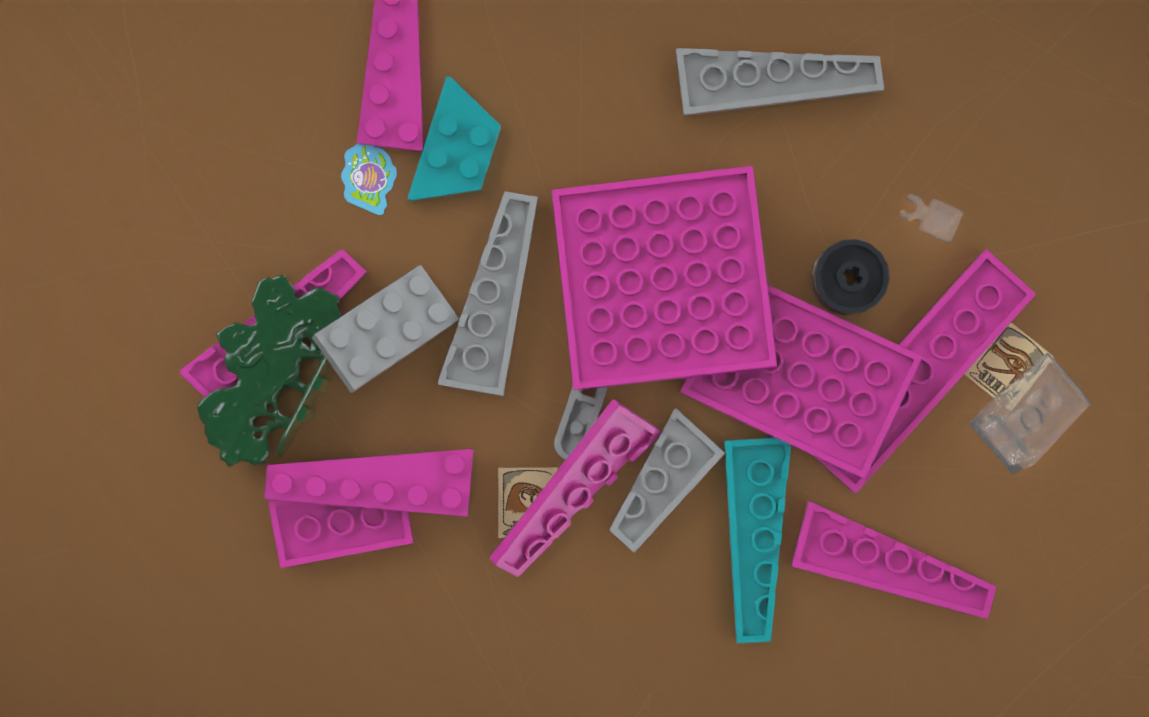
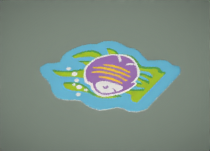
[341,144,397,215]

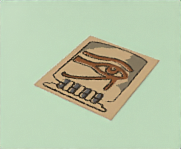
[964,322,1054,411]

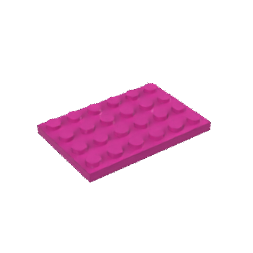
[680,284,923,480]

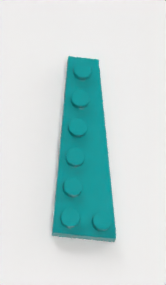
[724,438,791,643]

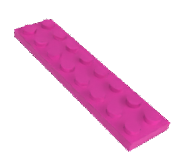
[815,249,1036,494]

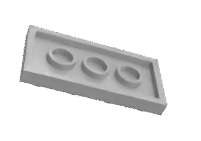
[312,265,459,393]

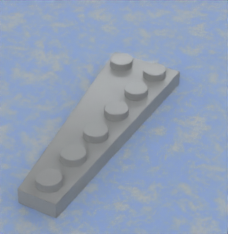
[675,48,884,116]
[438,191,538,396]

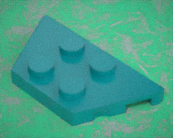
[407,76,501,201]

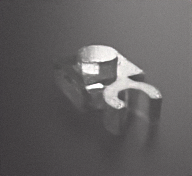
[899,194,964,243]

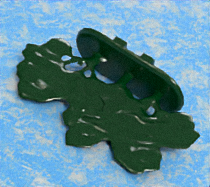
[197,275,341,467]

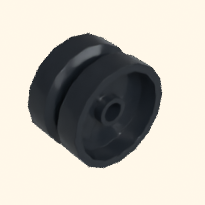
[810,239,890,316]

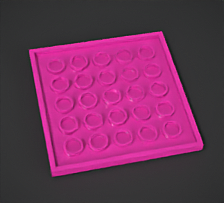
[552,166,777,391]

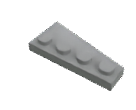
[609,408,725,552]

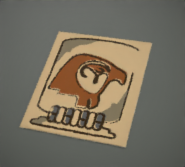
[498,467,559,538]

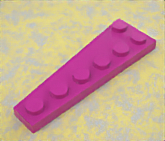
[357,0,424,152]
[179,249,368,397]
[490,399,662,577]
[264,449,474,516]
[791,502,997,619]

